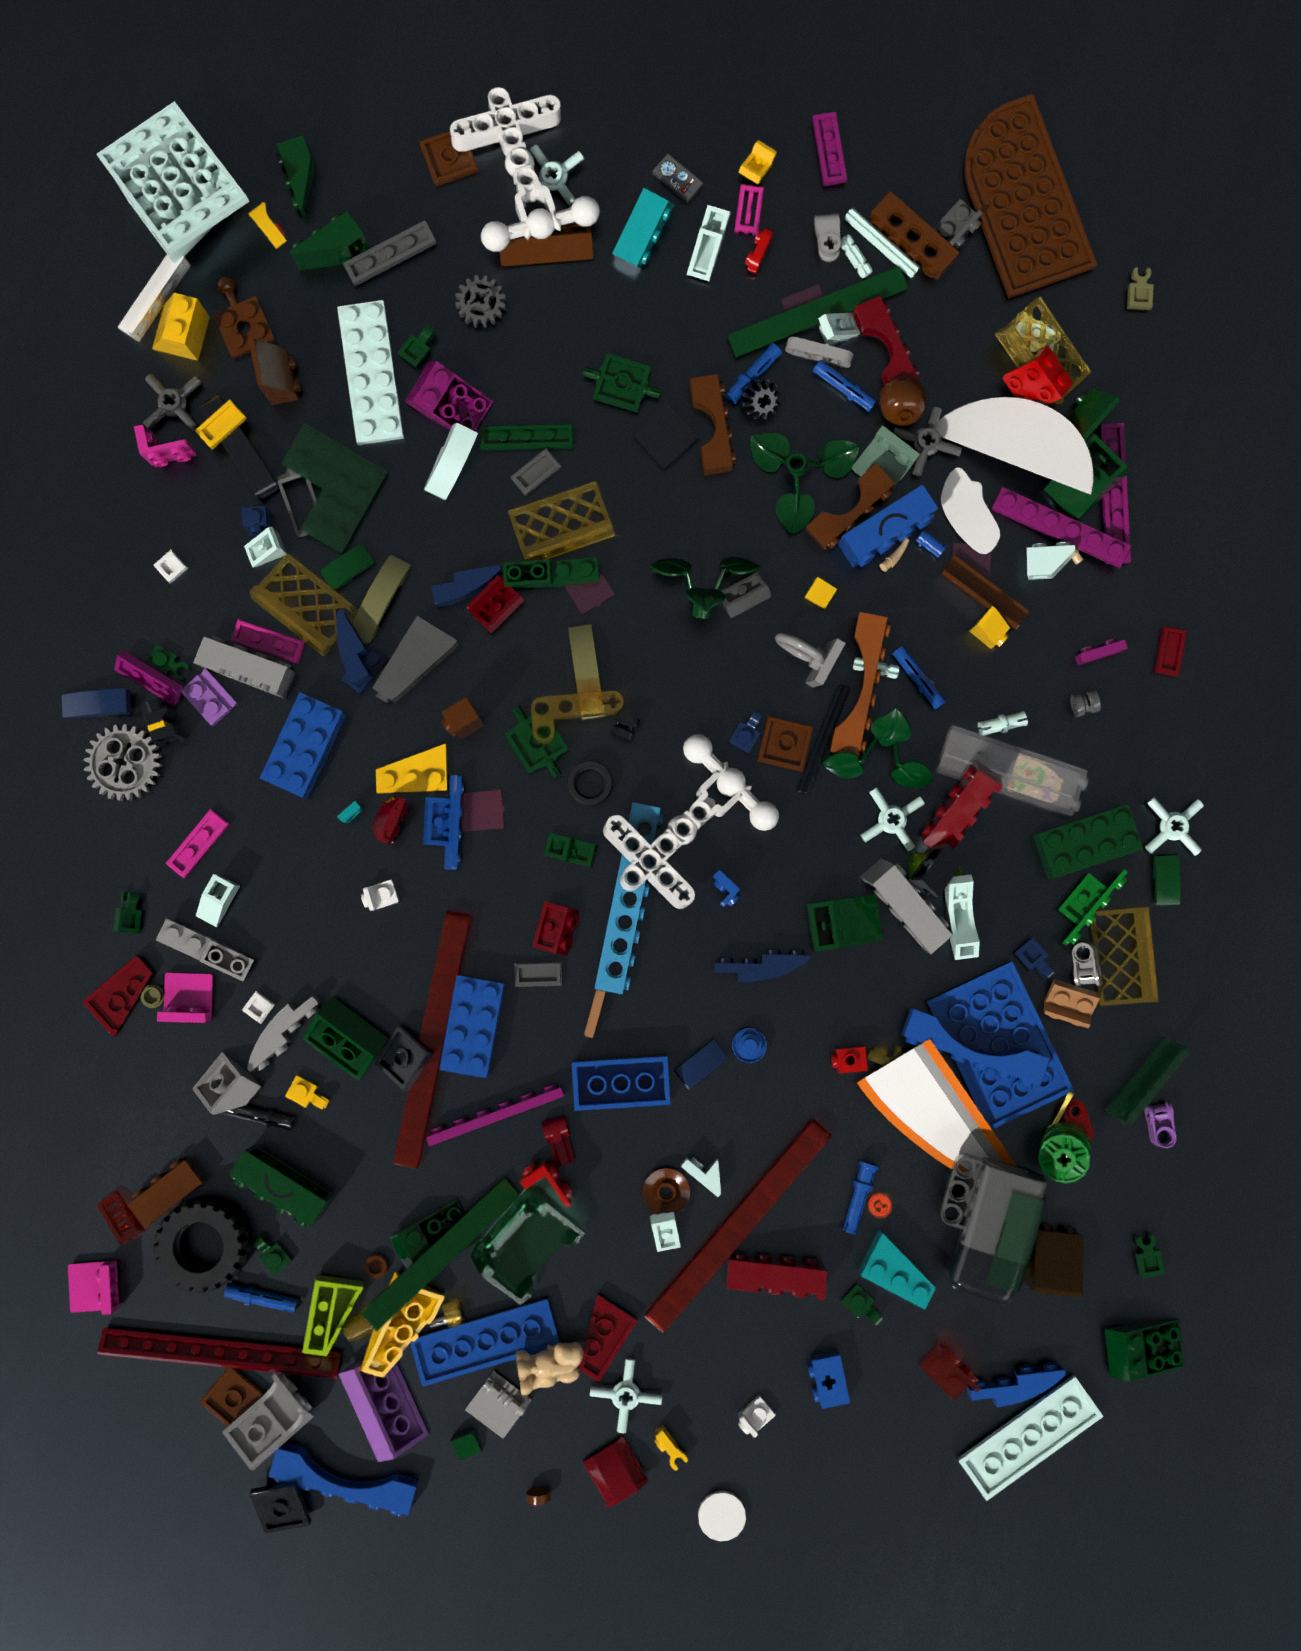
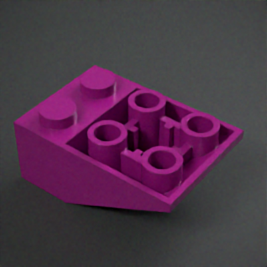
[405,361,493,431]

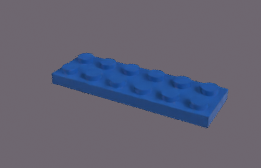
[410,1297,561,1387]

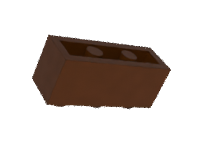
[441,697,485,740]
[128,1158,207,1228]

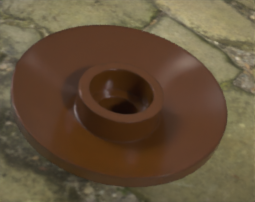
[643,1168,690,1215]

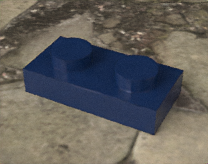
[341,643,390,695]

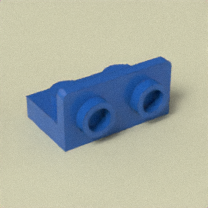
[713,870,740,907]

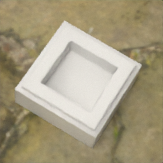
[154,550,188,584]
[242,991,276,1024]

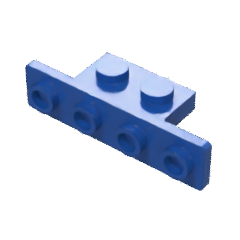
[423,775,464,870]

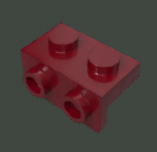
[466,575,524,633]

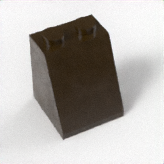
[1024,1223,1083,1298]

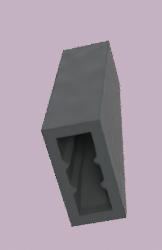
[373,616,459,703]

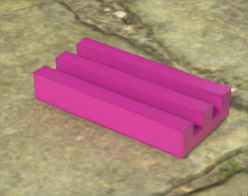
[734,184,764,235]

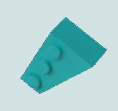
[612,188,675,268]
[858,1229,936,1309]

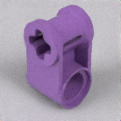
[1144,1101,1177,1148]

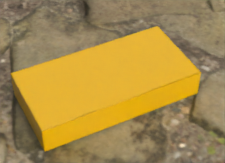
[195,399,247,450]

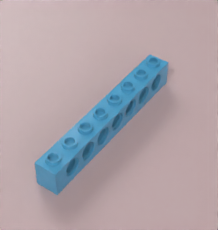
[594,802,664,994]

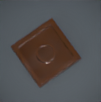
[419,130,479,187]
[757,716,814,772]
[199,1368,266,1427]

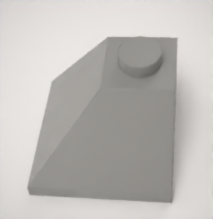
[192,1052,261,1115]

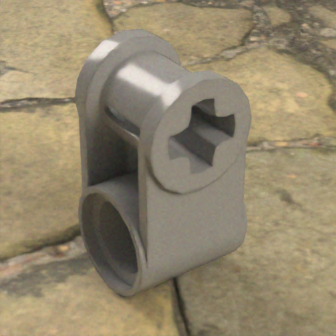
[815,213,841,262]
[1072,941,1102,987]

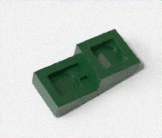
[320,544,375,591]
[543,833,598,868]
[1153,854,1181,905]

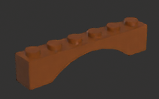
[830,612,891,757]

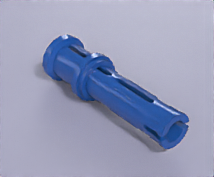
[842,1160,880,1234]

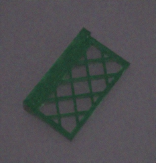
[1106,1037,1192,1126]

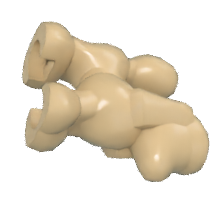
[516,1342,583,1395]

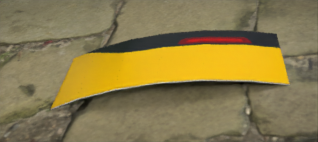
[249,202,292,249]

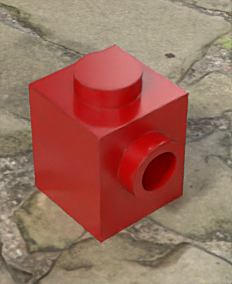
[831,1045,868,1073]

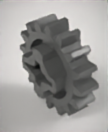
[455,275,506,328]

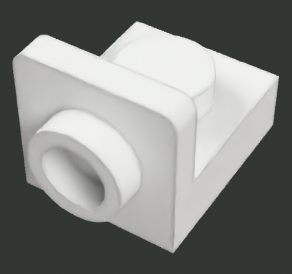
[361,879,400,911]
[738,1395,776,1438]

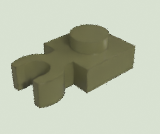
[1127,267,1154,310]

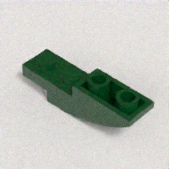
[503,557,600,588]

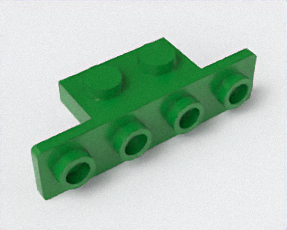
[1058,869,1128,946]

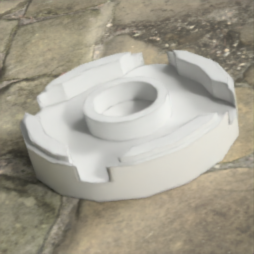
[698,1490,746,1541]

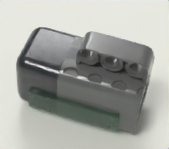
[941,1153,1047,1305]

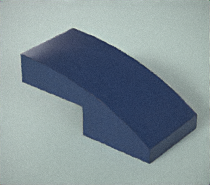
[674,1039,728,1090]

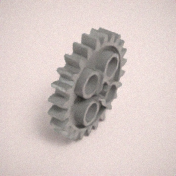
[83,724,163,801]

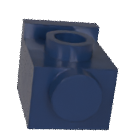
[242,506,272,537]

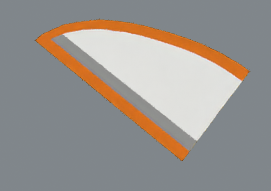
[857,1039,1017,1172]

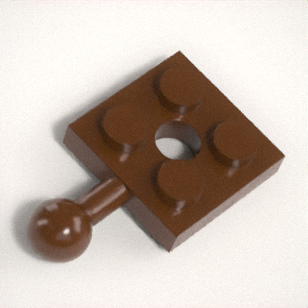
[213,275,276,359]

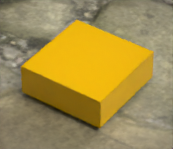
[805,577,837,610]

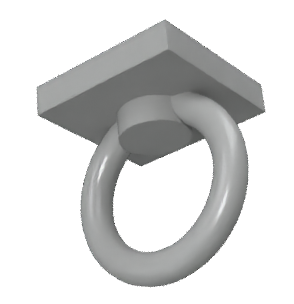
[775,633,845,687]

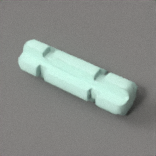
[841,235,872,279]
[853,657,899,679]

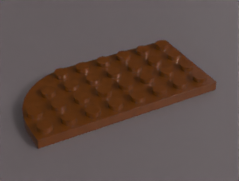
[964,94,1097,299]

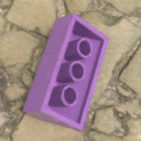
[338,1359,429,1462]

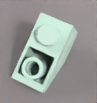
[1027,542,1076,580]
[196,874,240,927]

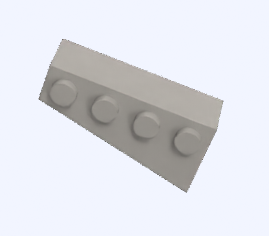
[193,635,296,699]
[860,858,953,954]

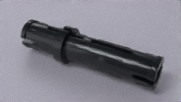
[221,1104,295,1131]

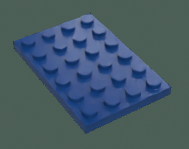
[926,961,1074,1130]

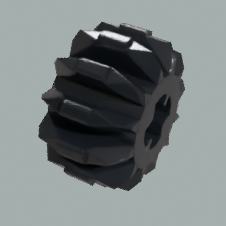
[741,379,781,419]

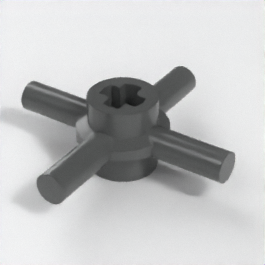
[143,374,201,431]
[893,407,962,476]

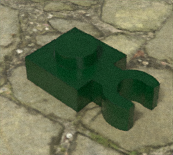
[146,644,191,681]
[1135,1233,1165,1278]

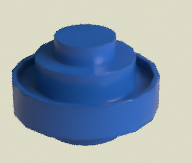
[732,1028,767,1063]

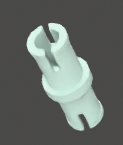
[978,711,1028,736]

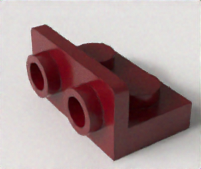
[532,901,579,956]

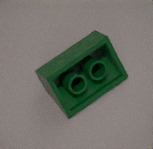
[1063,388,1120,441]
[302,996,389,1081]

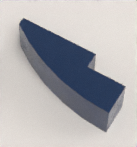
[432,565,502,608]
[336,609,373,687]
[62,688,132,719]

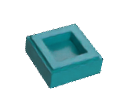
[337,801,364,824]

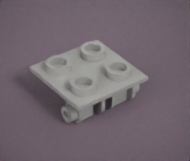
[465,1371,532,1438]

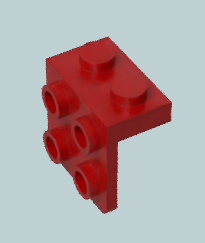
[1003,345,1073,406]
[520,1159,573,1207]

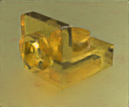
[866,1045,904,1066]

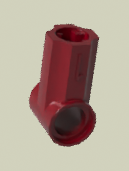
[541,1116,575,1167]

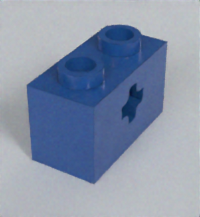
[807,1350,850,1409]

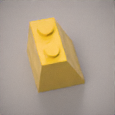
[152,293,210,361]

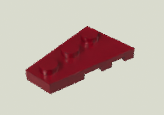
[82,955,154,1037]
[579,1294,638,1382]

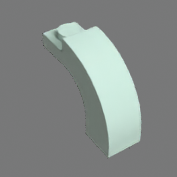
[945,875,980,960]

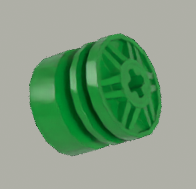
[1038,1122,1092,1183]

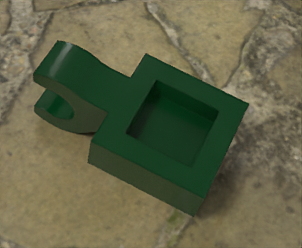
[398,325,436,369]
[113,891,142,934]
[252,1233,293,1276]
[841,1283,883,1326]

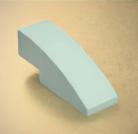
[687,205,731,281]
[424,423,478,500]

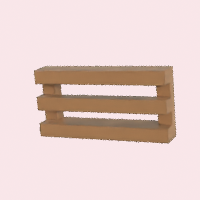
[584,990,606,1038]

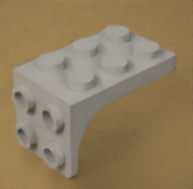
[222,1372,314,1471]

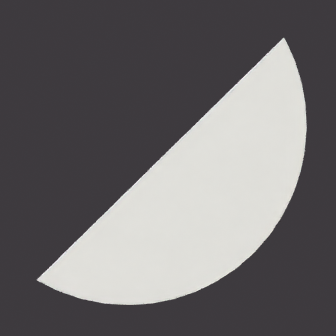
[936,397,1093,495]

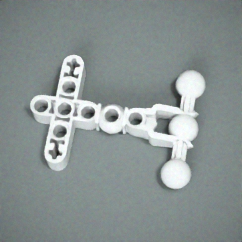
[450,87,600,252]
[603,734,779,909]

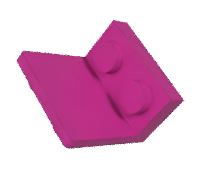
[134,425,197,467]
[157,973,213,1023]
[68,1260,119,1315]

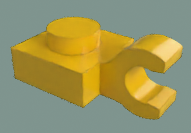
[285,1075,330,1110]
[654,1424,688,1471]

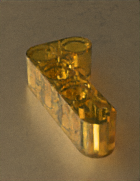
[531,691,624,744]

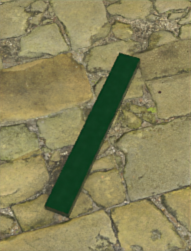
[727,266,908,358]
[360,1178,520,1331]

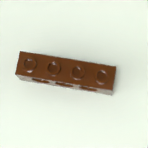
[869,191,960,281]

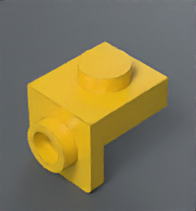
[739,140,777,184]

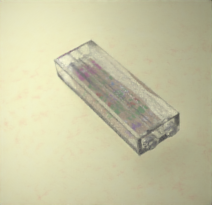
[935,725,1089,817]

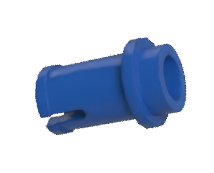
[916,530,947,558]

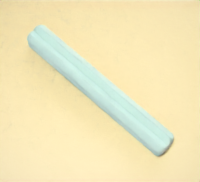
[845,208,919,277]

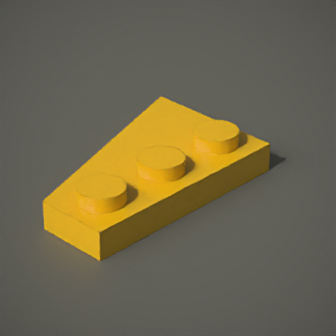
[376,744,448,794]

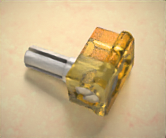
[429,1298,466,1328]

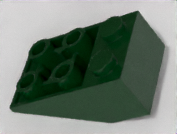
[289,211,369,270]
[1044,434,1129,521]
[806,894,883,952]
[389,1199,480,1269]
[1105,1319,1184,1382]

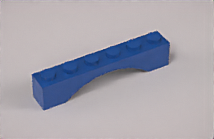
[901,1008,1049,1088]
[269,1443,419,1516]

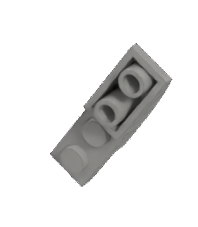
[156,918,254,981]
[247,995,322,1072]

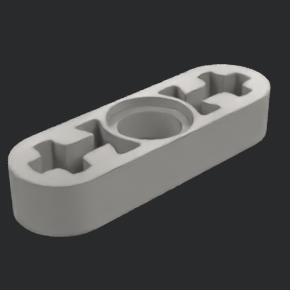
[785,337,853,368]

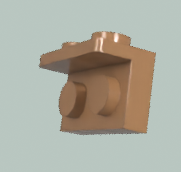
[1044,979,1100,1028]

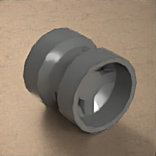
[1070,689,1101,717]

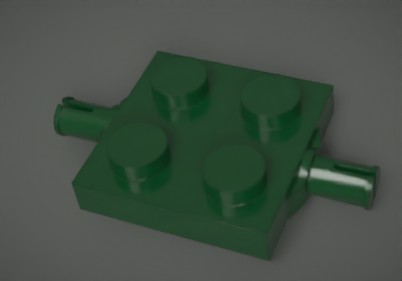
[583,353,661,413]
[504,705,569,778]

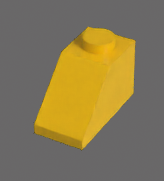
[970,606,1010,649]

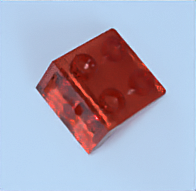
[918,1344,980,1400]

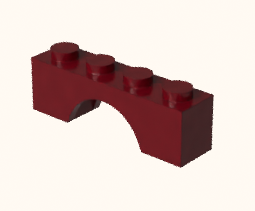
[852,296,920,385]

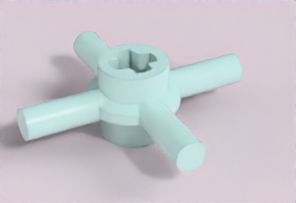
[530,145,584,207]
[860,788,925,851]
[1145,797,1204,856]
[590,1358,662,1433]

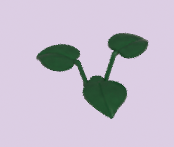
[750,433,860,533]
[649,557,760,619]
[822,707,933,788]

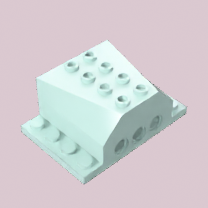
[97,101,249,264]

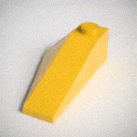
[361,1272,445,1378]

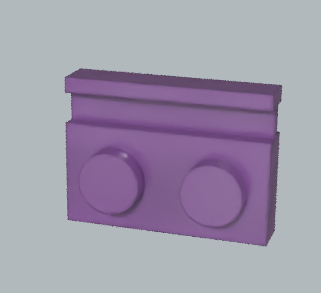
[181,668,238,726]

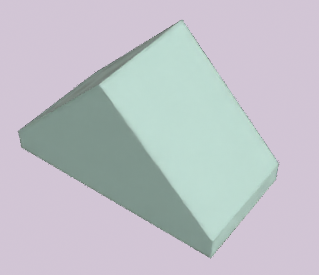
[244,527,287,567]

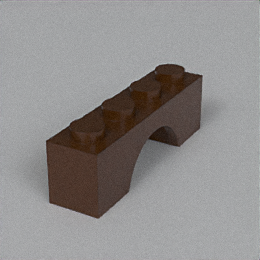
[690,374,736,475]
[805,463,895,550]

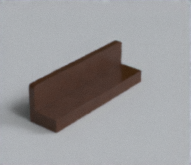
[500,224,593,266]
[939,555,1029,630]

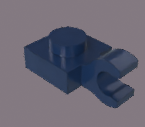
[728,710,762,754]
[1014,937,1054,979]

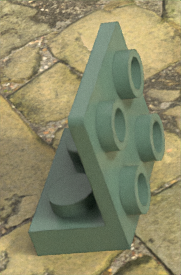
[852,426,920,490]

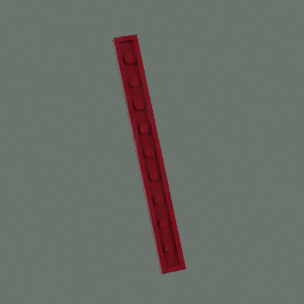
[97,1328,342,1379]

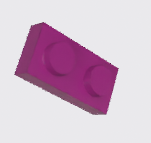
[1075,638,1128,665]

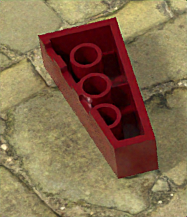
[921,761,1003,849]
[726,1252,827,1300]

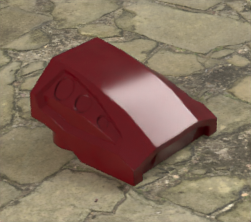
[372,796,409,845]
[582,1435,648,1508]

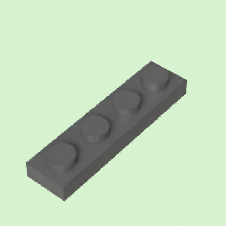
[343,220,437,286]

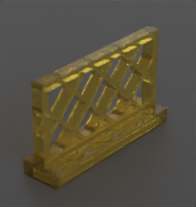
[995,297,1091,408]
[508,481,615,561]
[250,553,358,656]
[1091,907,1159,1006]

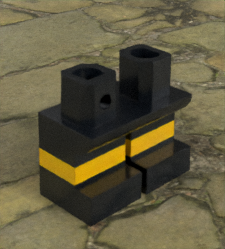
[144,697,186,747]

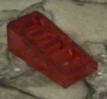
[97,1191,145,1245]

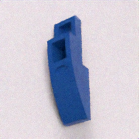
[967,1362,1066,1407]

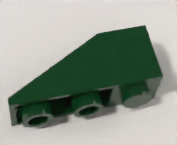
[276,135,315,217]

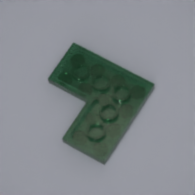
[281,423,387,553]

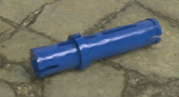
[725,343,782,404]
[813,359,878,412]
[892,645,947,710]
[224,1282,298,1314]

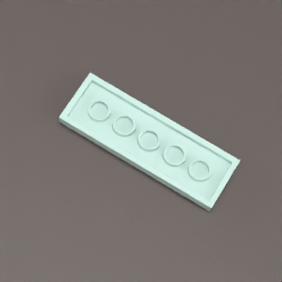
[337,300,404,445]
[957,1375,1103,1501]

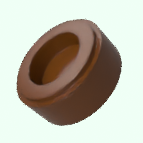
[364,1253,389,1279]
[526,1486,551,1505]

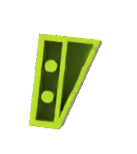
[303,1274,364,1356]

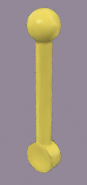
[1047,1091,1074,1129]

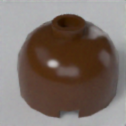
[879,378,926,426]

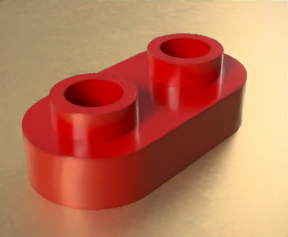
[745,227,774,274]
[1062,1098,1094,1141]

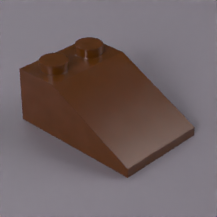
[249,338,301,405]

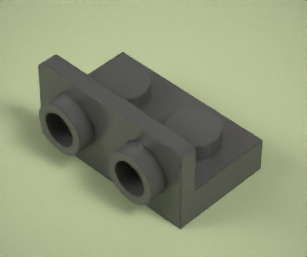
[933,199,983,250]

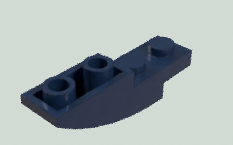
[714,949,810,982]

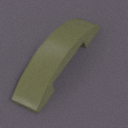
[352,555,412,647]
[568,624,605,720]

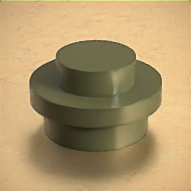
[141,984,164,1008]

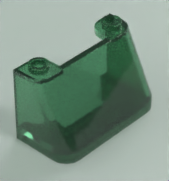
[471,1186,585,1305]

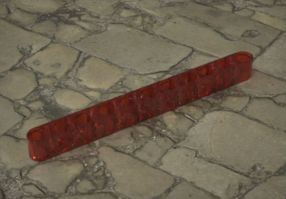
[394,910,471,1169]
[644,1119,832,1333]

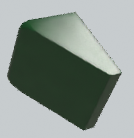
[450,1429,482,1461]

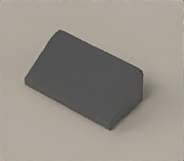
[722,572,771,618]

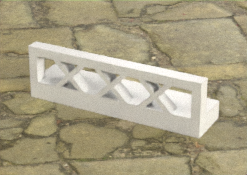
[118,255,190,342]

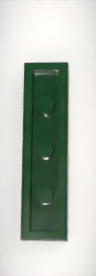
[480,423,574,451]

